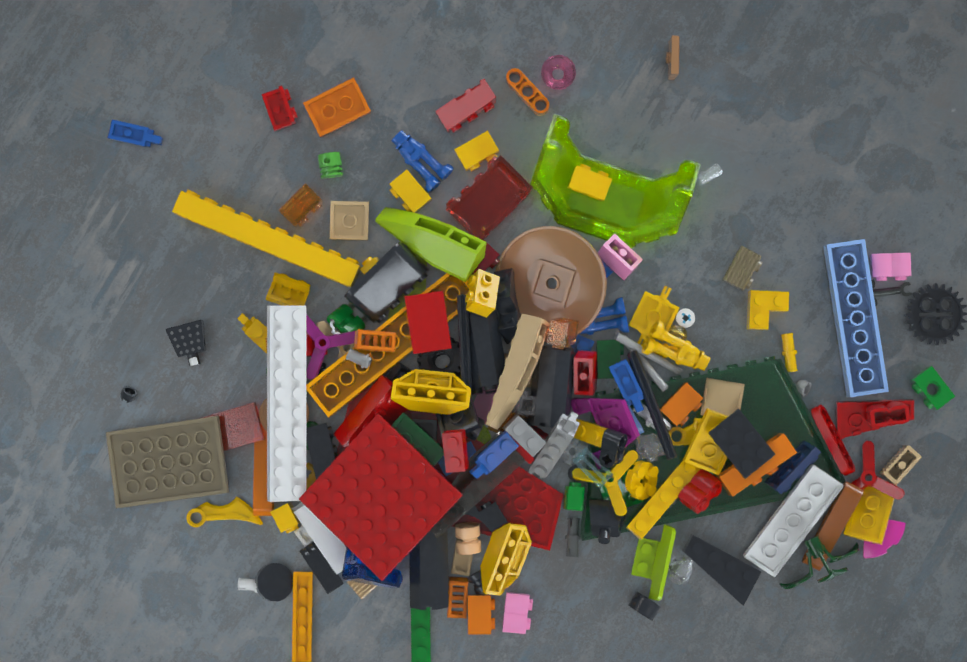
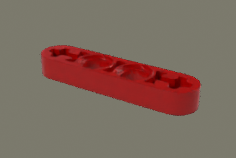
[811,405,855,476]

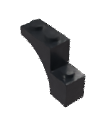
[494,268,521,344]
[444,491,508,532]

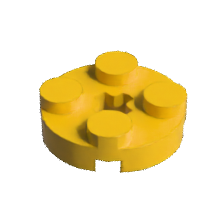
[625,461,659,500]

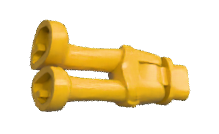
[642,320,711,371]

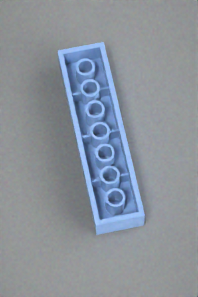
[823,239,889,398]

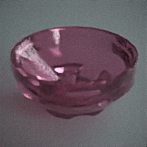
[541,55,576,90]

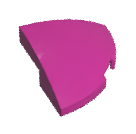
[863,520,906,559]

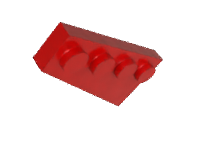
[836,399,914,439]

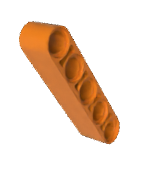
[253,422,274,516]

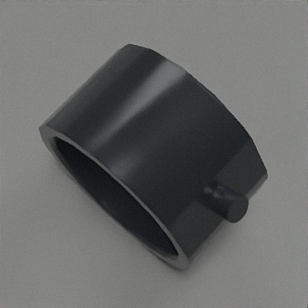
[628,592,661,621]

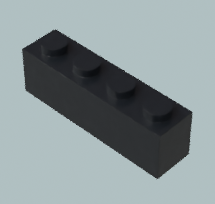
[306,423,339,480]

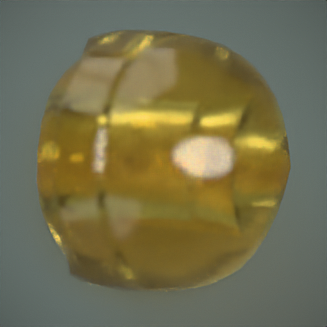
[668,324,687,340]

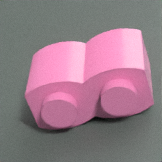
[870,253,911,281]
[502,592,533,634]

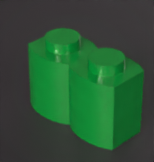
[563,482,585,511]

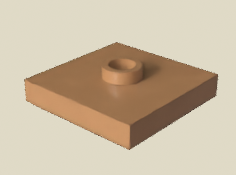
[666,35,680,80]

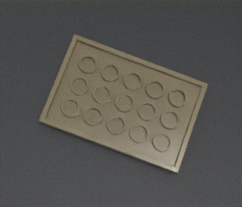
[106,416,229,509]

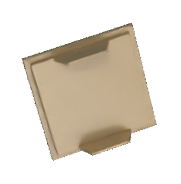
[700,378,745,416]

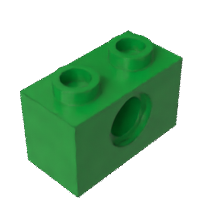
[910,366,955,410]

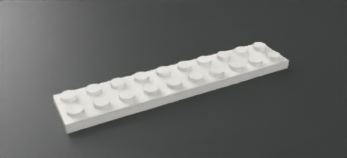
[267,306,306,502]

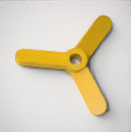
[572,450,638,516]

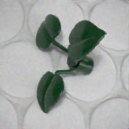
[779,536,859,589]

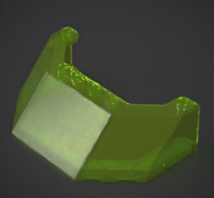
[530,114,701,248]

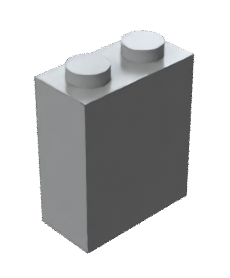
[503,414,546,457]

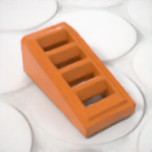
[354,329,396,352]
[447,577,468,619]

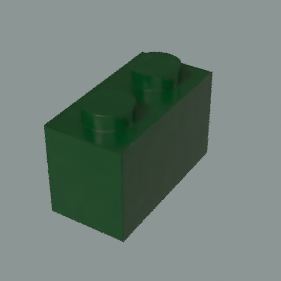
[596,340,624,379]

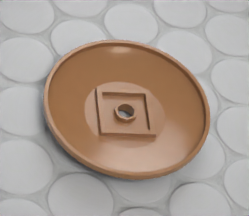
[495,226,607,341]

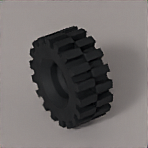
[417,337,461,378]

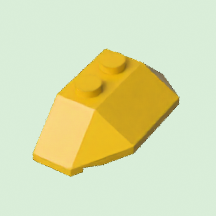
[391,369,471,415]
[480,523,532,596]

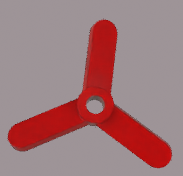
[835,440,905,500]

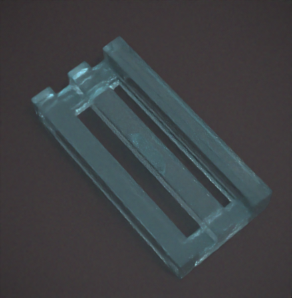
[572,447,613,488]

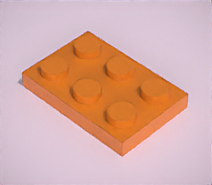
[303,77,371,138]

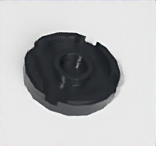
[255,563,293,602]

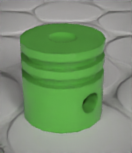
[317,152,343,179]

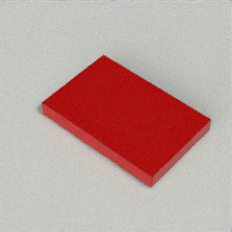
[404,291,452,354]

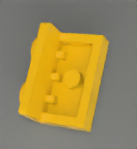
[266,273,311,306]

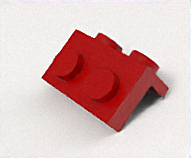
[261,85,298,131]

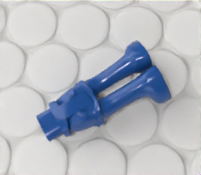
[391,130,454,194]
[579,297,629,335]

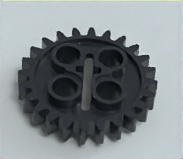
[904,283,967,346]

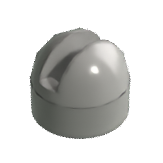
[795,380,811,397]

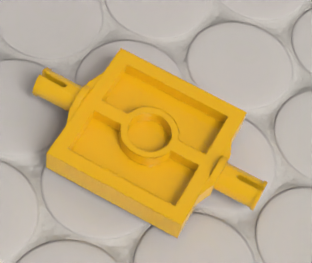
[628,286,680,346]

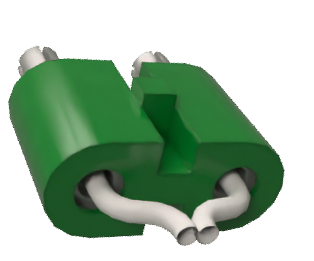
[327,303,369,335]

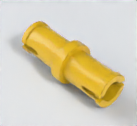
[781,333,798,372]

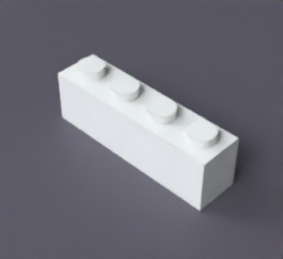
[293,502,356,574]

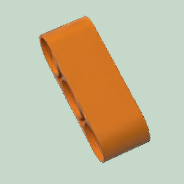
[506,68,549,116]

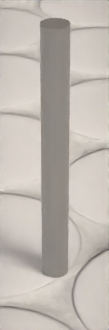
[615,330,668,391]
[615,333,682,375]

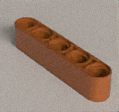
[802,481,864,571]

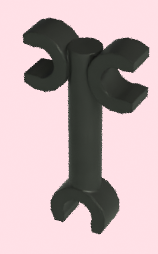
[871,280,912,306]

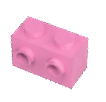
[598,234,643,280]

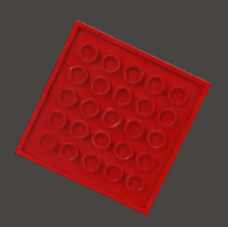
[299,414,463,581]

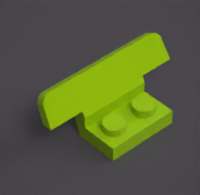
[631,524,676,601]

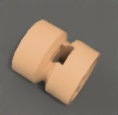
[455,522,481,555]

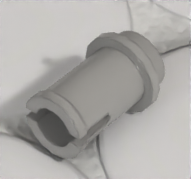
[346,348,372,369]

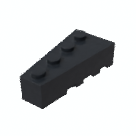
[682,534,761,606]

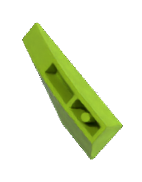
[375,207,486,282]

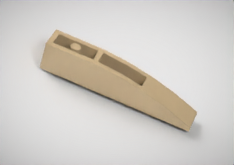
[486,314,550,430]

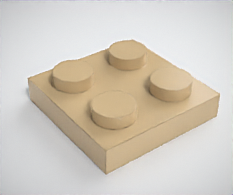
[330,201,369,241]

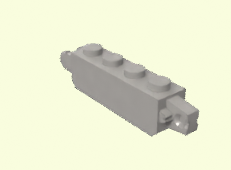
[528,412,580,480]

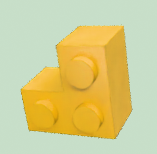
[746,290,789,330]

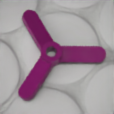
[306,314,355,380]

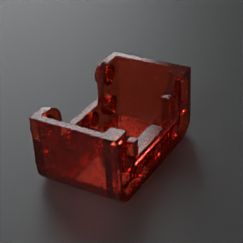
[446,155,533,240]

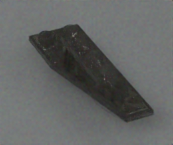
[430,431,525,538]

